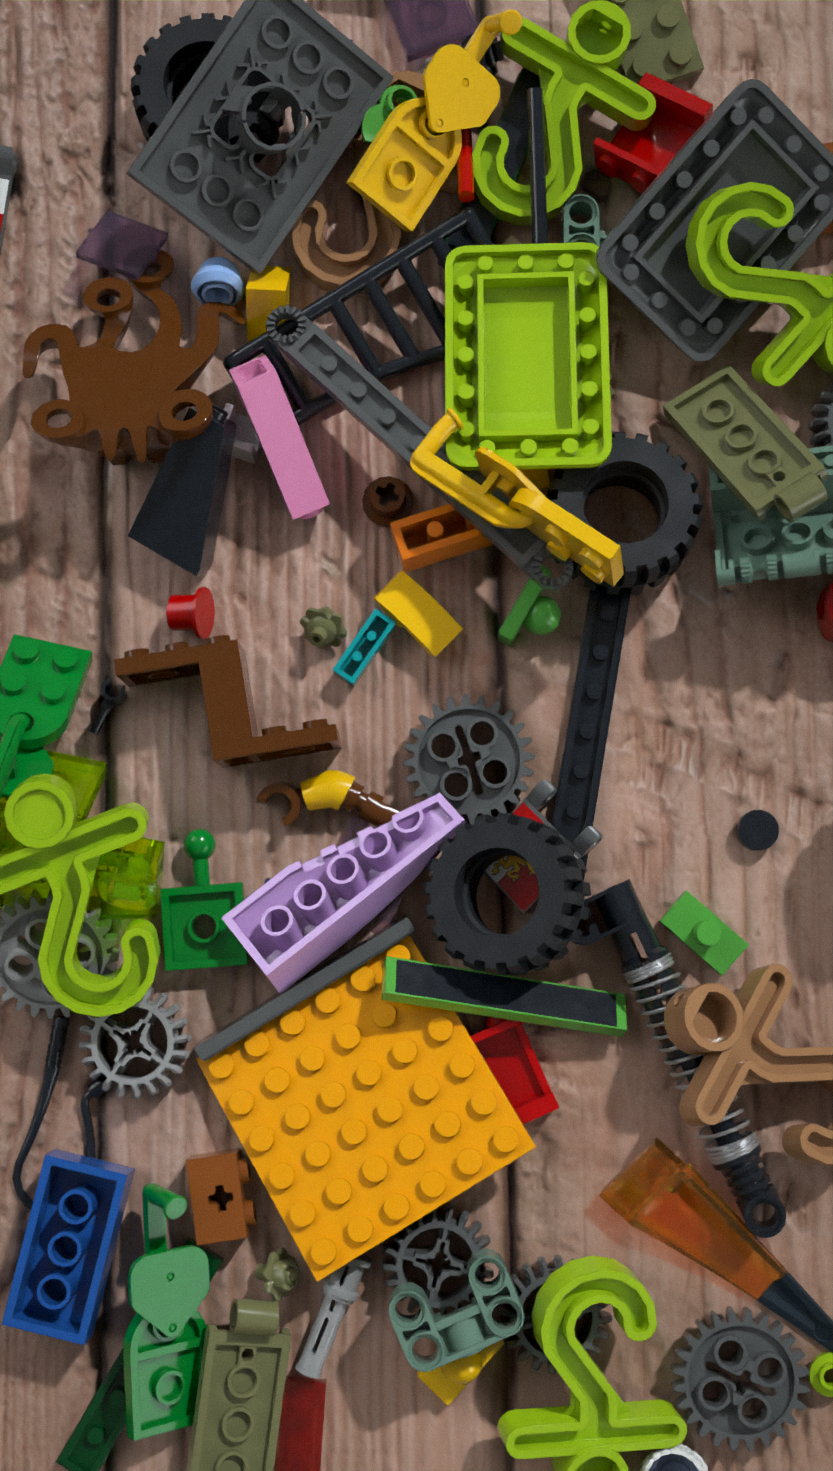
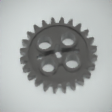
[403,694,535,825]
[670,1306,810,1451]

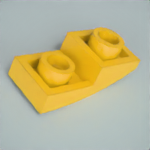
[373,571,463,657]

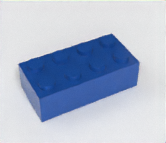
[1,1149,135,1345]

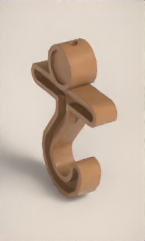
[291,70,458,294]
[664,964,833,1165]

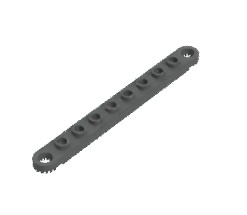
[266,305,574,590]

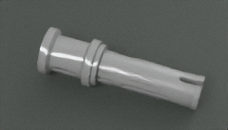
[295,1254,373,1379]

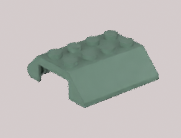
[708,445,833,587]

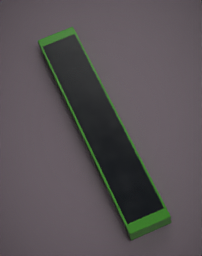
[381,956,627,1037]

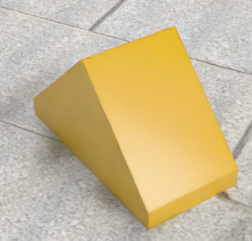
[246,266,292,342]

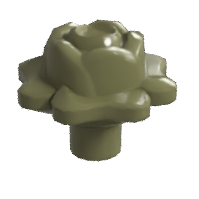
[300,606,347,648]
[255,1248,299,1301]

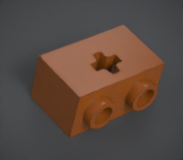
[186,1148,257,1245]

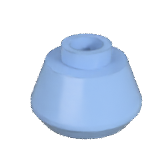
[191,257,245,306]

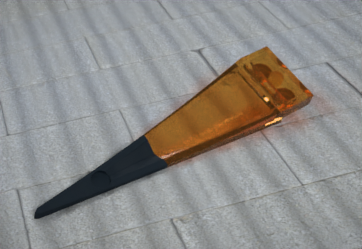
[599,1137,833,1353]

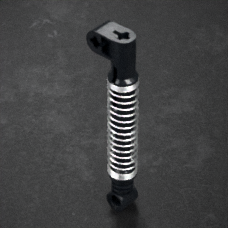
[573,879,786,1238]

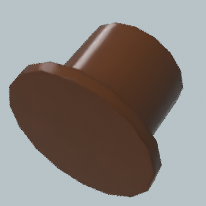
[362,476,413,527]

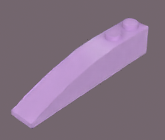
[222,793,466,994]

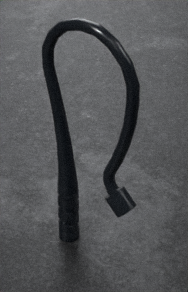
[12,1015,106,1210]

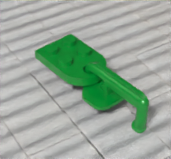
[0,634,93,800]
[123,1183,210,1441]

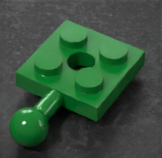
[160,829,249,971]

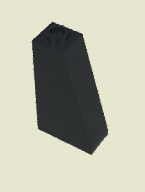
[128,404,237,576]

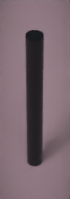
[526,87,548,244]

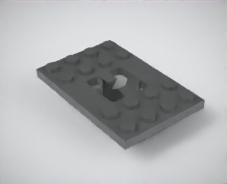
[126,0,394,275]

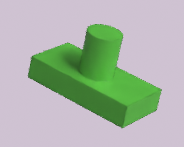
[658,890,749,976]

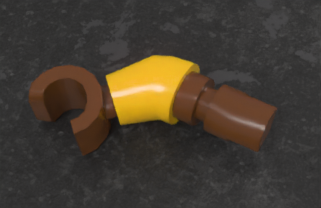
[256,770,400,827]

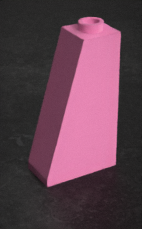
[229,355,330,520]

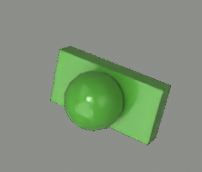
[497,565,561,647]

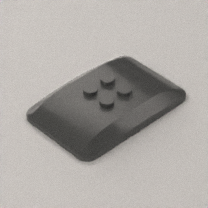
[595,79,833,362]

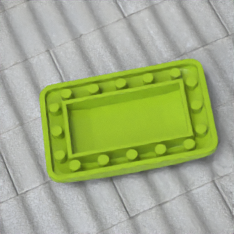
[445,242,612,470]

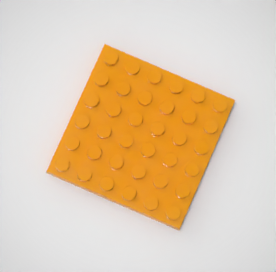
[196,935,537,1282]

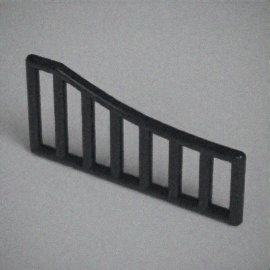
[223,207,493,426]

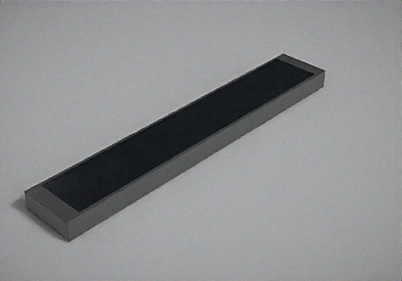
[194,914,415,1061]

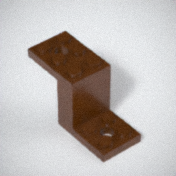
[114,635,342,768]

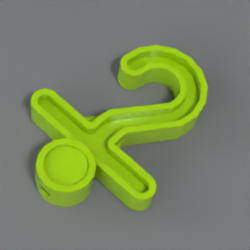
[472,0,656,226]
[685,182,833,386]
[0,774,161,1017]
[497,1255,687,1471]

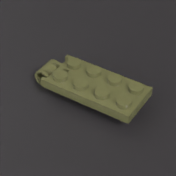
[596,0,704,84]
[663,365,828,523]
[186,1298,291,1471]

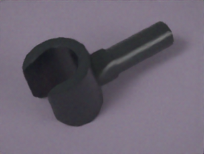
[89,678,127,735]

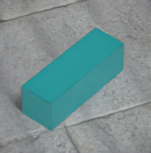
[332,608,397,687]

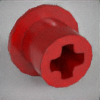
[166,587,215,639]

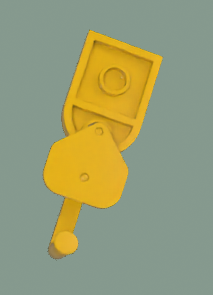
[346,9,523,232]
[410,408,624,587]

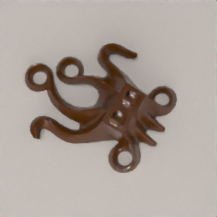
[22,248,246,465]

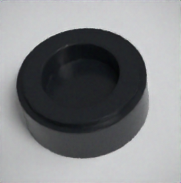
[736,810,779,851]

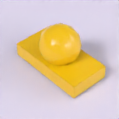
[417,1339,505,1406]

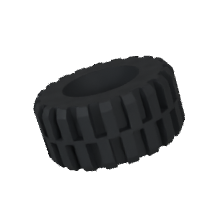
[131,13,285,162]
[546,431,703,595]
[423,813,591,976]

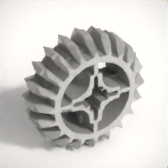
[79,987,192,1099]

